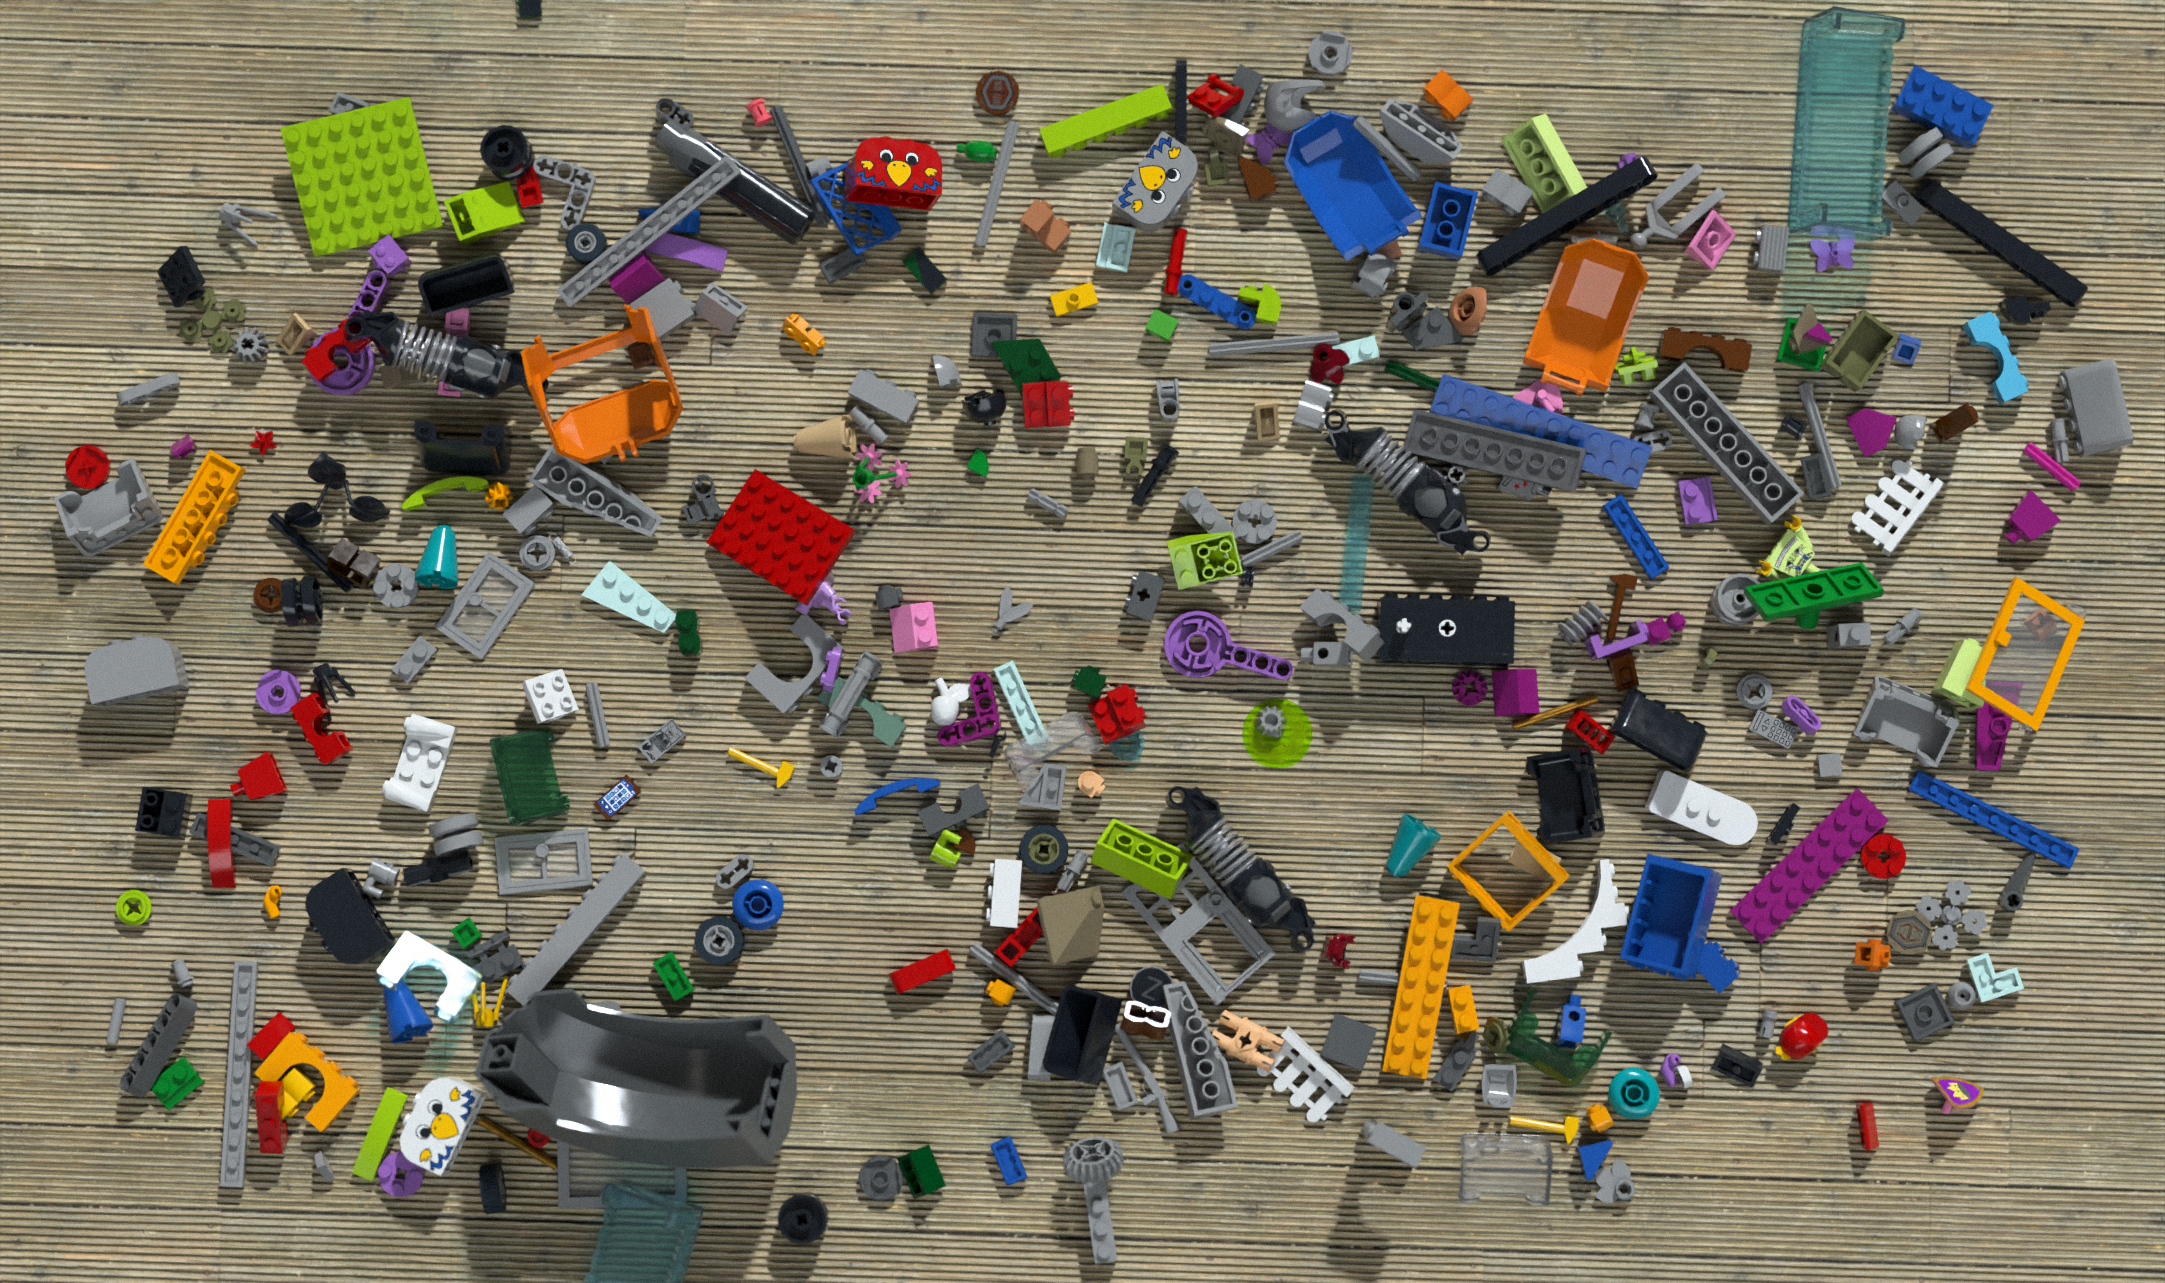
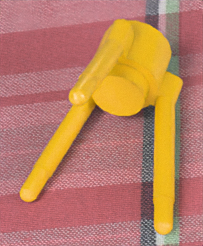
[470,975,509,1027]

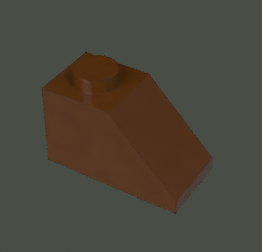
[1237,156,1279,203]

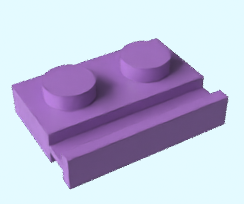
[1677,476,1718,526]

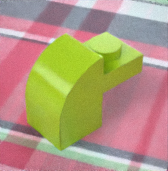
[1238,284,1281,326]

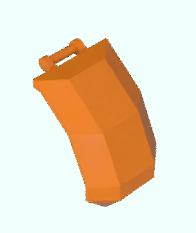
[1522,238,1649,397]

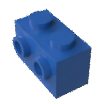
[1698,940,1740,993]

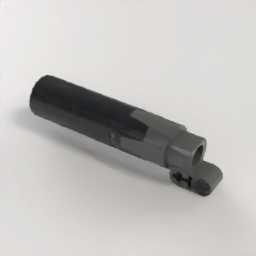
[655,98,816,245]

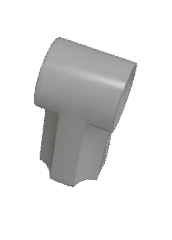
[807,156,840,201]

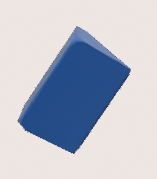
[1892,333,1921,365]

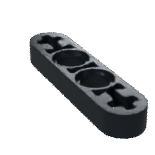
[1175,59,1187,144]

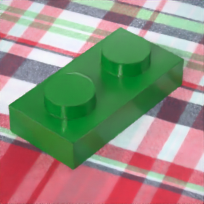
[653,951,695,1001]

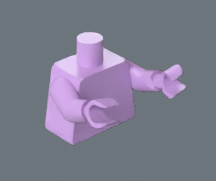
[795,570,851,625]

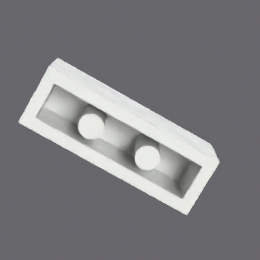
[986,859,1022,928]

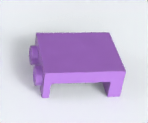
[1584,619,1649,662]

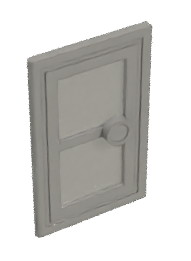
[435,551,535,660]
[495,828,593,895]

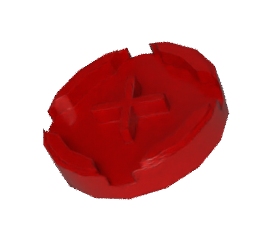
[65,445,111,489]

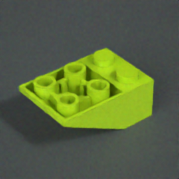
[444,181,525,246]
[1166,531,1243,590]

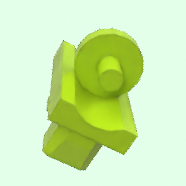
[1614,347,1658,385]

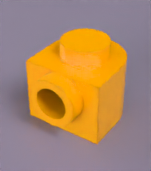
[985,978,1016,1007]
[1586,1104,1615,1134]

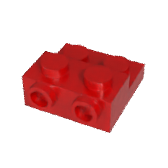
[1021,380,1074,428]
[1087,684,1147,745]

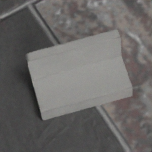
[694,282,748,335]

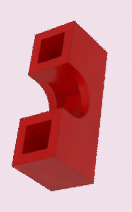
[301,318,372,382]
[290,693,353,765]
[995,907,1043,967]
[255,1081,288,1154]

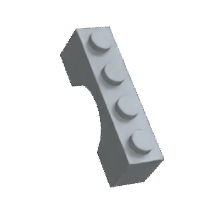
[1300,588,1384,663]
[1084,1180,1117,1264]

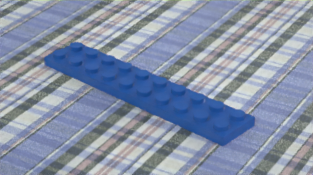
[1429,373,1653,489]

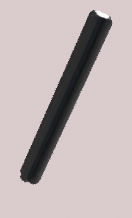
[268,512,354,593]

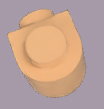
[1078,771,1105,798]

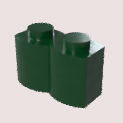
[675,609,703,657]

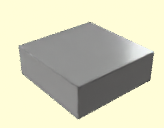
[1817,753,1843,777]

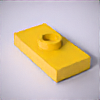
[1050,282,1098,317]

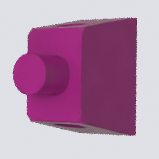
[2004,490,2061,545]

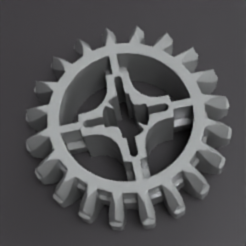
[1063,1135,1124,1185]

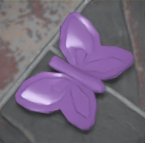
[1247,122,1292,165]
[1810,236,1855,272]

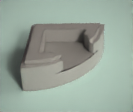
[314,1151,335,1182]

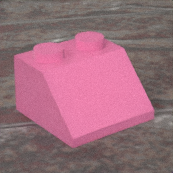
[889,602,939,653]

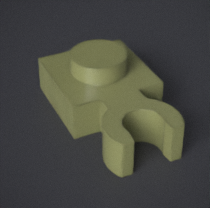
[1124,436,1148,476]

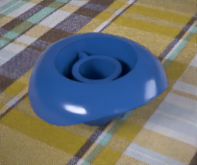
[732,879,784,931]

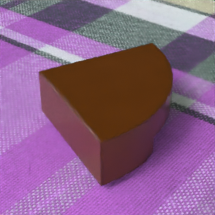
[953,827,976,855]

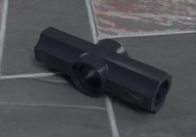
[403,852,473,887]

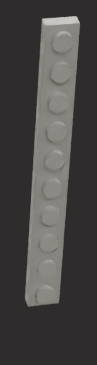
[557,155,742,308]
[220,961,259,1187]

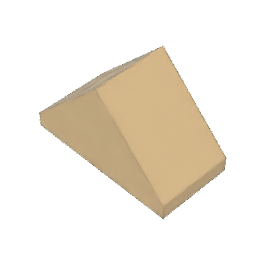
[276,313,316,356]
[1254,401,1280,441]

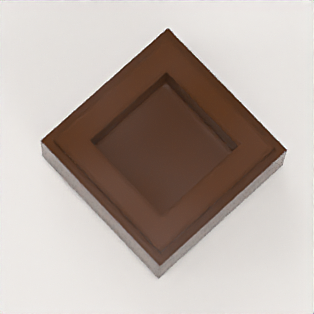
[627,342,656,370]

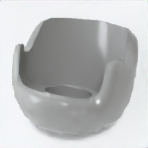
[1894,415,1927,450]

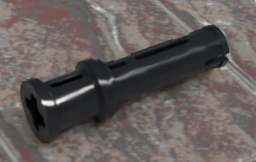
[1130,443,1179,507]

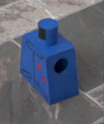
[1554,994,1586,1049]

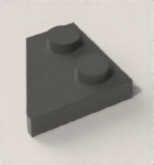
[1402,306,1463,351]

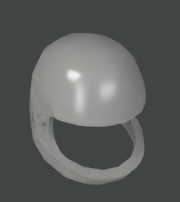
[1264,80,1325,133]

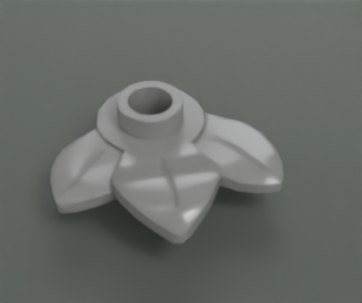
[1594,1159,1635,1203]

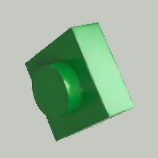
[450,917,483,949]

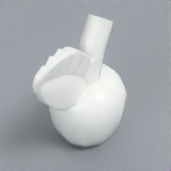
[931,677,972,726]

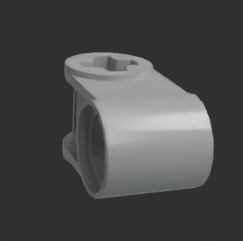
[1156,378,1180,423]

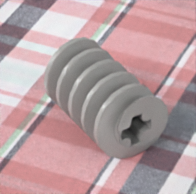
[1558,600,1608,648]

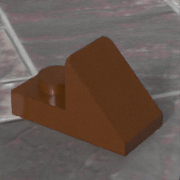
[1606,648,1639,692]

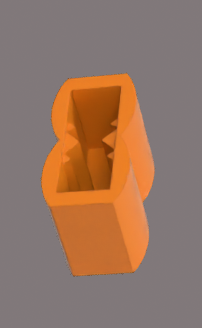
[1422,70,1473,122]

